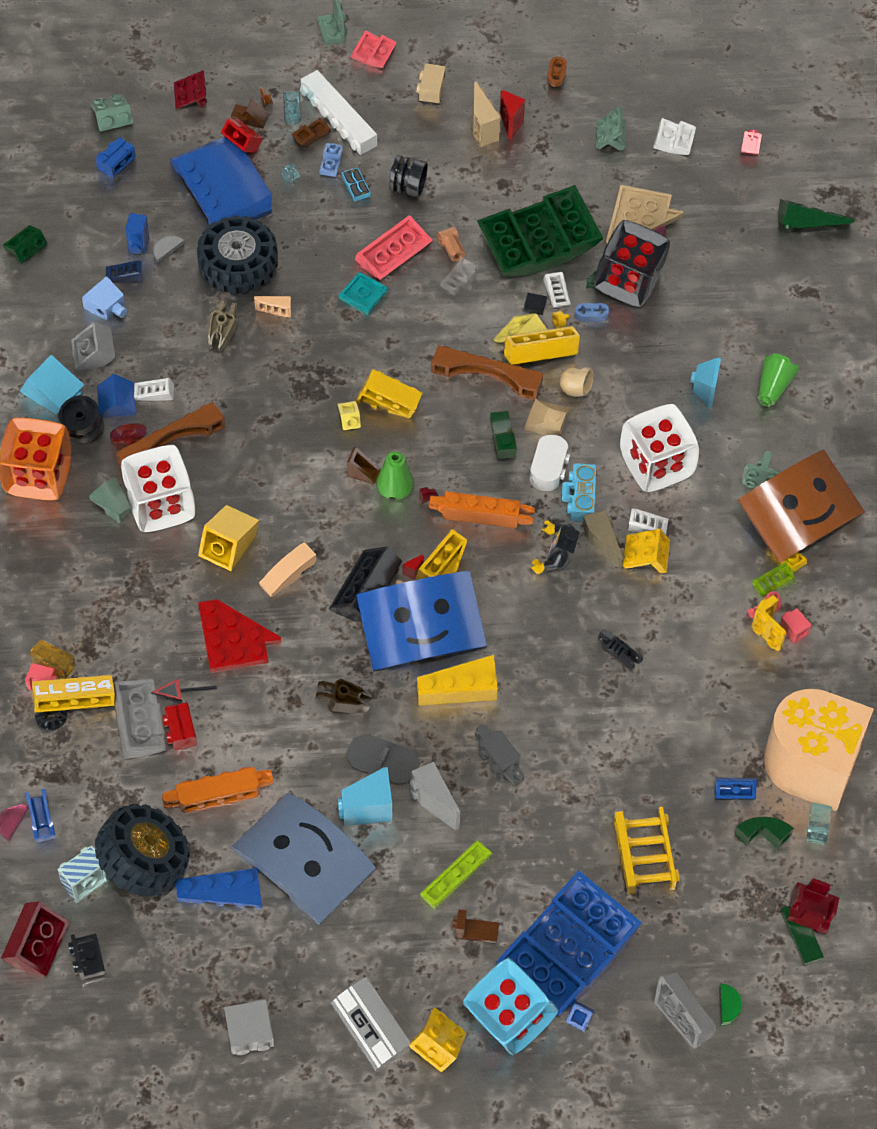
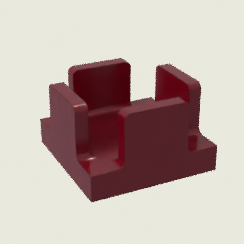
[787,878,840,934]

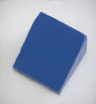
[566,1002,595,1031]

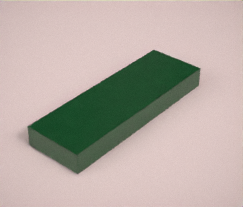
[781,906,824,966]

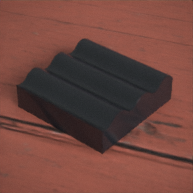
[523,293,547,315]

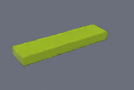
[420,840,492,909]

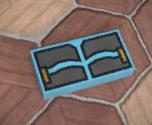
[342,167,371,202]

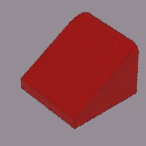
[402,555,424,580]

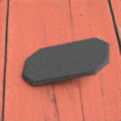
[346,734,420,784]

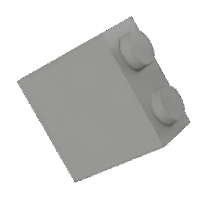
[224,999,274,1055]

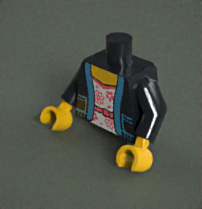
[530,520,580,574]

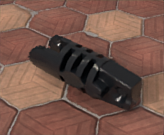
[598,629,643,670]

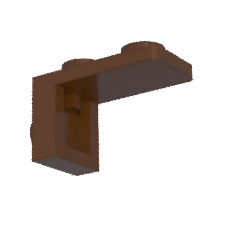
[452,909,499,943]

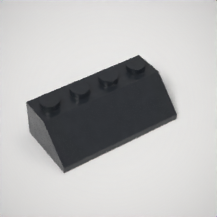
[329,546,402,622]

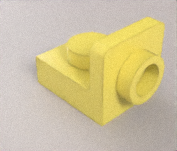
[338,401,361,430]

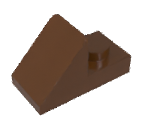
[230,99,269,129]

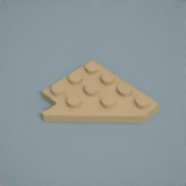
[606,185,684,243]

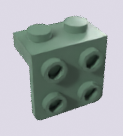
[90,94,133,131]

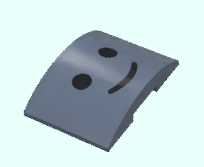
[231,793,376,925]

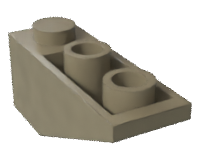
[583,510,625,568]

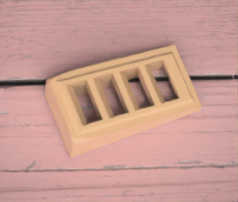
[254,296,291,317]

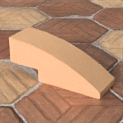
[259,542,316,597]

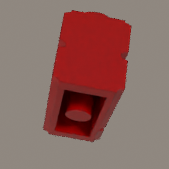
[221,118,263,153]
[162,702,197,750]

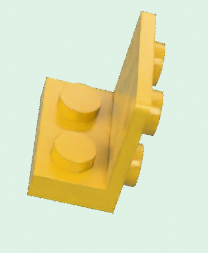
[623,528,670,574]
[409,1008,467,1072]

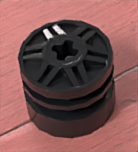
[389,155,428,198]

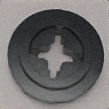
[35,710,67,730]

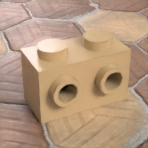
[416,63,446,103]

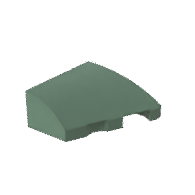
[90,477,132,523]

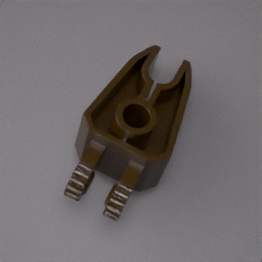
[315,679,372,714]

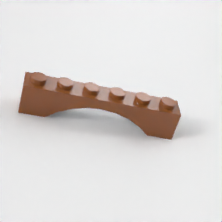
[431,345,543,401]
[116,402,225,467]

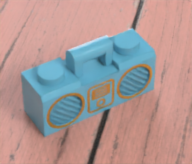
[562,464,596,522]

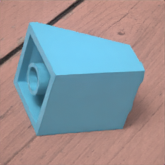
[20,355,84,415]
[338,767,392,826]

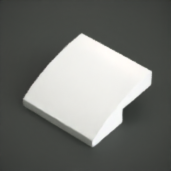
[653,118,696,155]

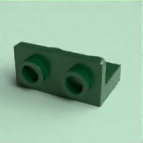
[3,225,47,263]

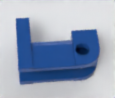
[25,789,56,843]

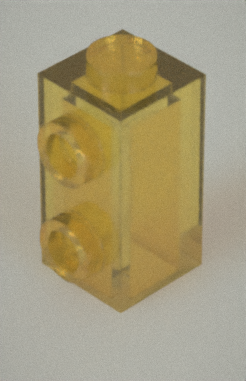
[30,639,76,679]

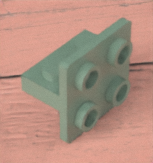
[596,106,626,151]
[741,451,780,488]

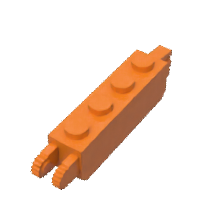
[429,491,535,528]
[162,767,274,814]

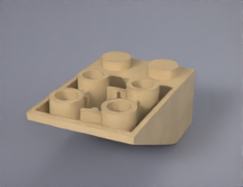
[473,82,501,147]

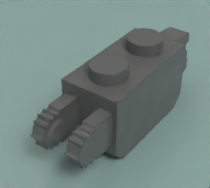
[476,724,524,786]

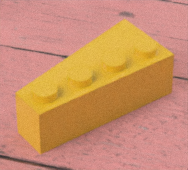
[417,655,498,706]

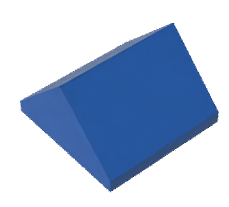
[97,374,136,418]

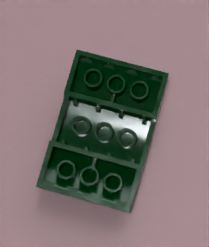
[477,185,603,276]

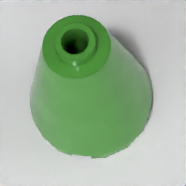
[758,353,799,407]
[377,451,414,499]

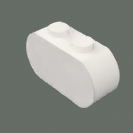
[530,435,571,491]

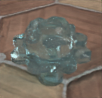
[281,163,300,184]

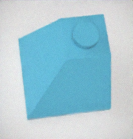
[691,358,721,409]

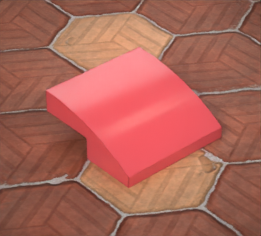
[350,30,397,68]

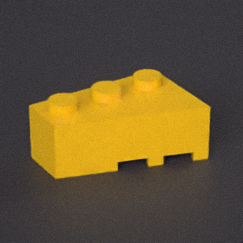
[356,369,422,418]
[415,529,467,580]

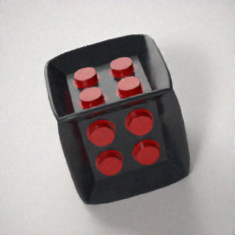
[594,220,670,307]

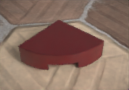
[419,487,439,504]

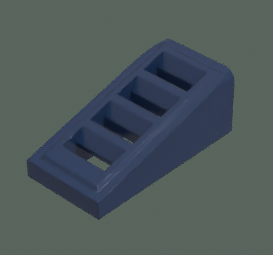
[106,261,142,283]

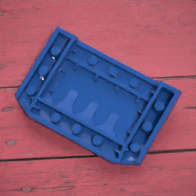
[170,137,272,226]

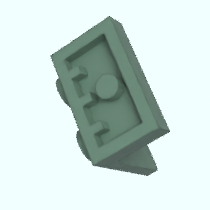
[317,0,347,46]

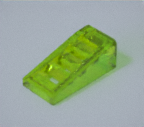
[752,562,796,597]

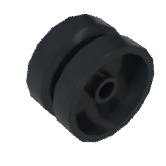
[58,395,104,444]

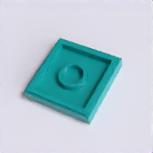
[339,271,389,315]

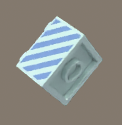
[58,845,109,904]

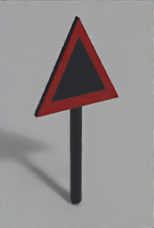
[151,679,218,701]

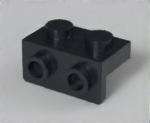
[68,933,106,980]

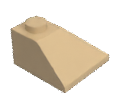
[524,399,571,437]

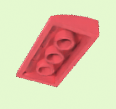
[355,215,433,280]

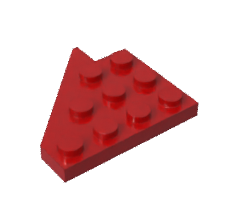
[198,599,282,673]

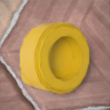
[552,311,571,328]

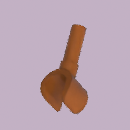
[260,88,273,107]

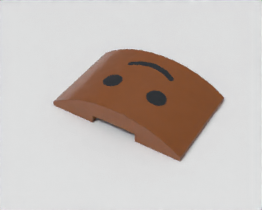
[738,449,865,564]

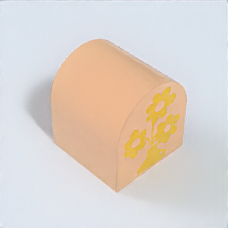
[764,689,874,812]

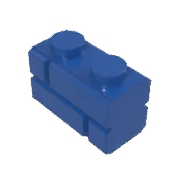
[96,137,136,178]
[125,213,150,254]

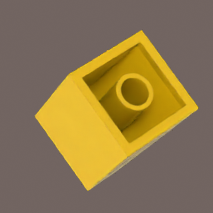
[198,505,259,571]

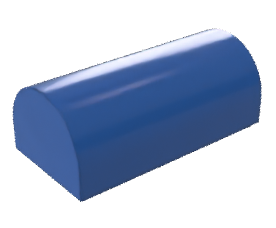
[714,777,757,799]

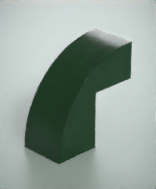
[734,817,794,849]

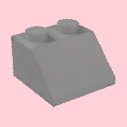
[71,321,115,370]

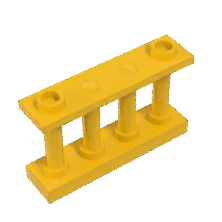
[613,807,679,895]

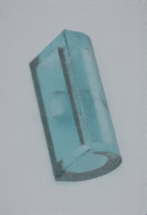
[283,91,301,125]

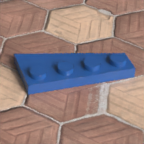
[176,868,262,909]

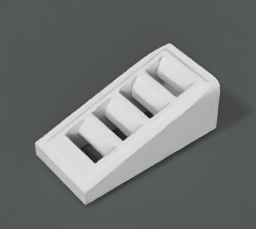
[544,272,571,308]
[134,378,174,401]
[628,508,668,535]

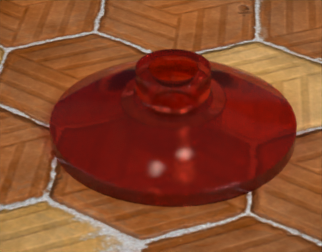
[110,423,147,445]

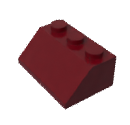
[1,901,70,977]

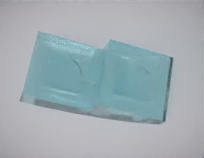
[806,803,832,845]

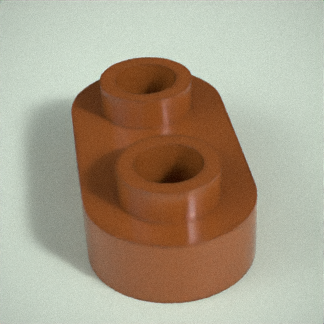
[547,56,567,87]

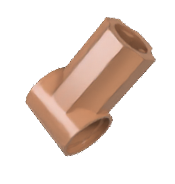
[437,227,466,262]

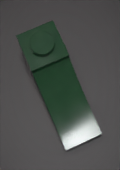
[490,411,517,459]

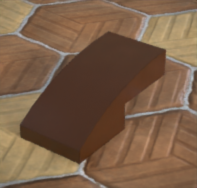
[291,117,332,147]

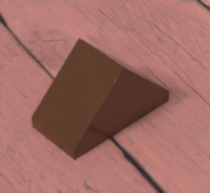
[347,447,381,484]

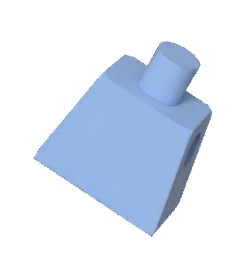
[82,277,127,320]

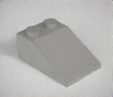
[410,762,460,830]

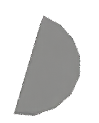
[153,236,185,263]

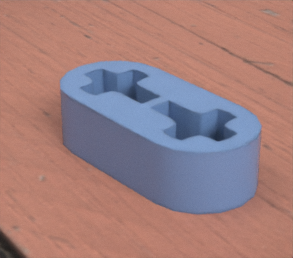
[575,303,609,322]

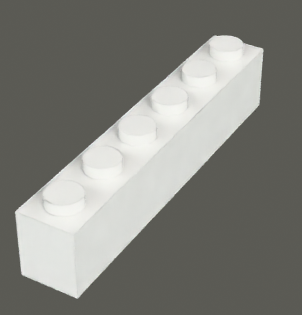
[300,70,377,155]

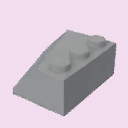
[654,972,716,1050]

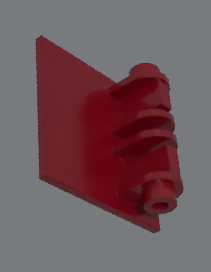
[174,70,207,109]

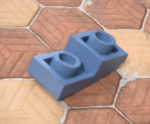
[319,143,343,177]

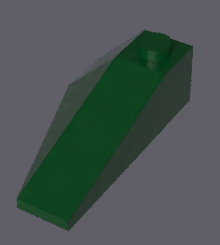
[778,199,855,230]

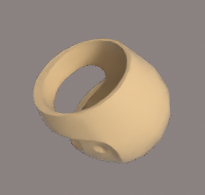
[560,367,594,397]

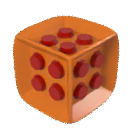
[0,417,71,500]

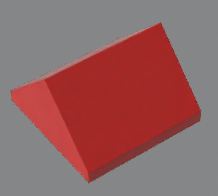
[499,90,525,139]

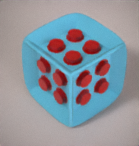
[463,957,559,1055]

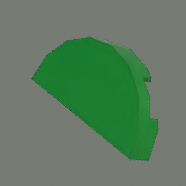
[720,983,742,1025]

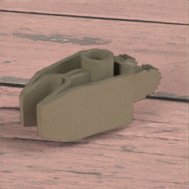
[208,300,238,352]

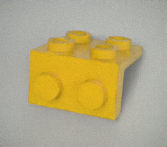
[751,595,786,651]

